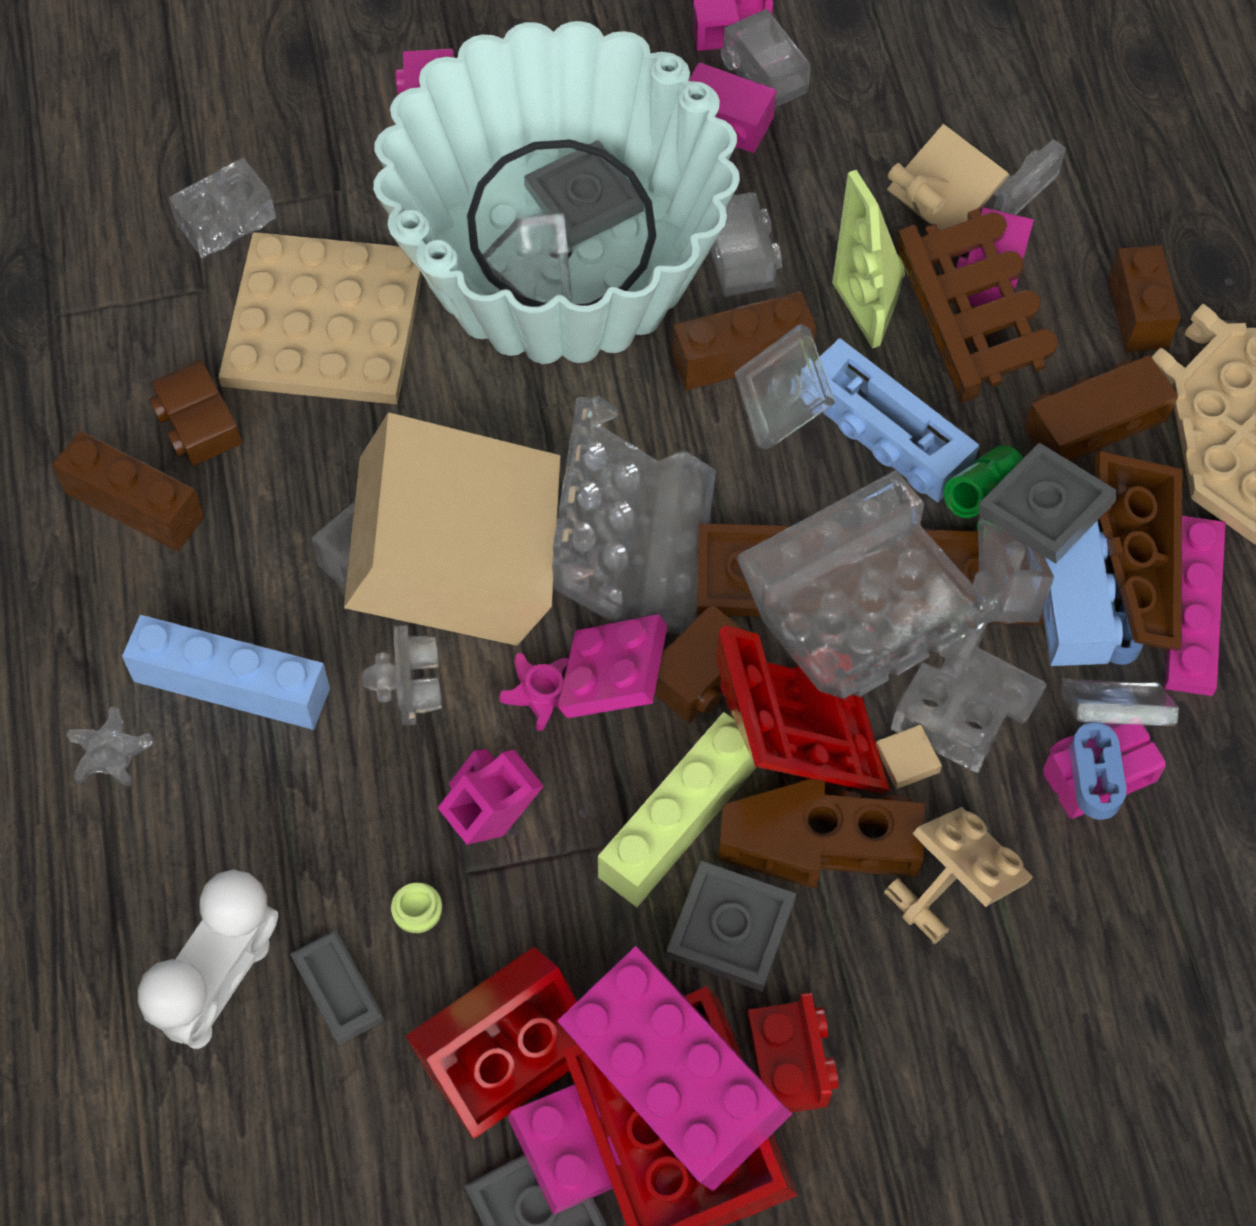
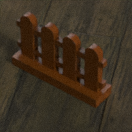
[896,208,1058,404]

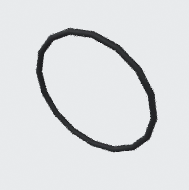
[467,139,657,307]

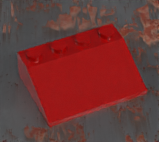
[563,986,798,1226]

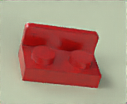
[747,992,838,1113]

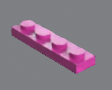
[1164,516,1226,696]

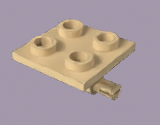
[887,124,1009,231]
[884,807,1033,944]

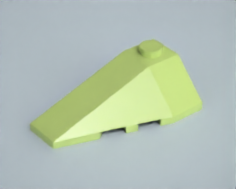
[832,170,905,349]

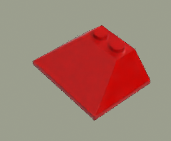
[716,625,890,794]

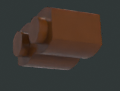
[149,360,243,466]

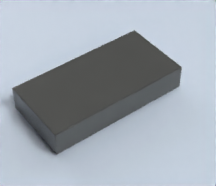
[290,930,384,1046]

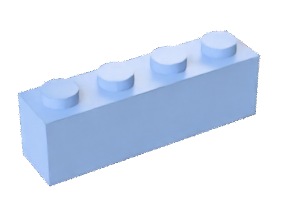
[1033,521,1123,666]
[122,615,330,730]

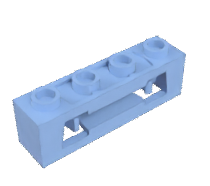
[801,338,979,503]

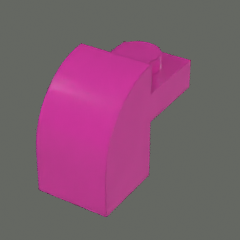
[692,0,773,51]

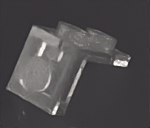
[939,617,1046,724]

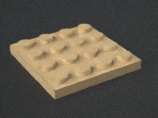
[218,232,423,405]

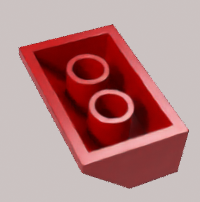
[405,947,577,1139]

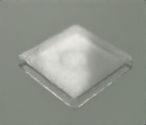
[734,324,835,450]
[1061,679,1179,726]

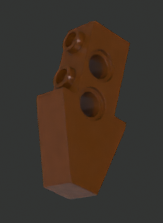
[718,779,925,888]

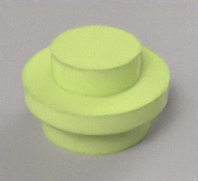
[391,883,442,933]

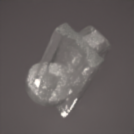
[362,625,442,726]

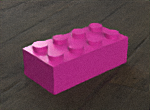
[558,946,792,1191]

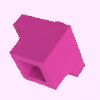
[438,749,544,845]

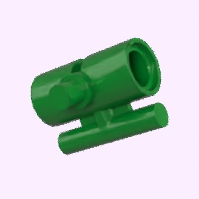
[943,445,1023,537]

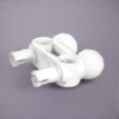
[138,869,278,1049]

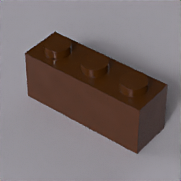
[672,292,816,390]
[1024,355,1178,462]
[52,430,204,552]

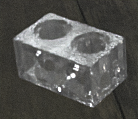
[168,157,276,258]
[890,662,1011,773]

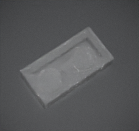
[994,139,1066,215]

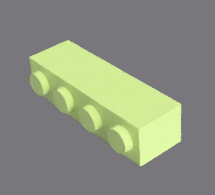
[598,712,757,907]

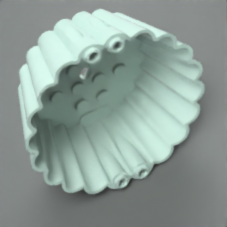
[373,21,740,364]

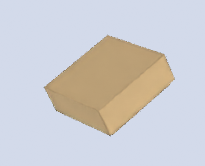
[876,725,942,789]

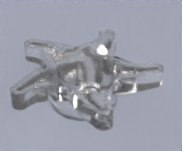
[66,706,153,787]

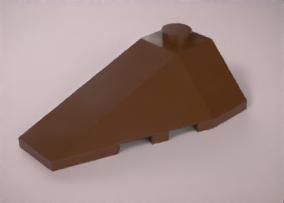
[1095,451,1182,651]

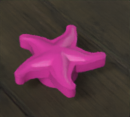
[499,653,569,731]

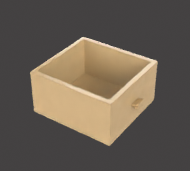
[344,412,560,646]

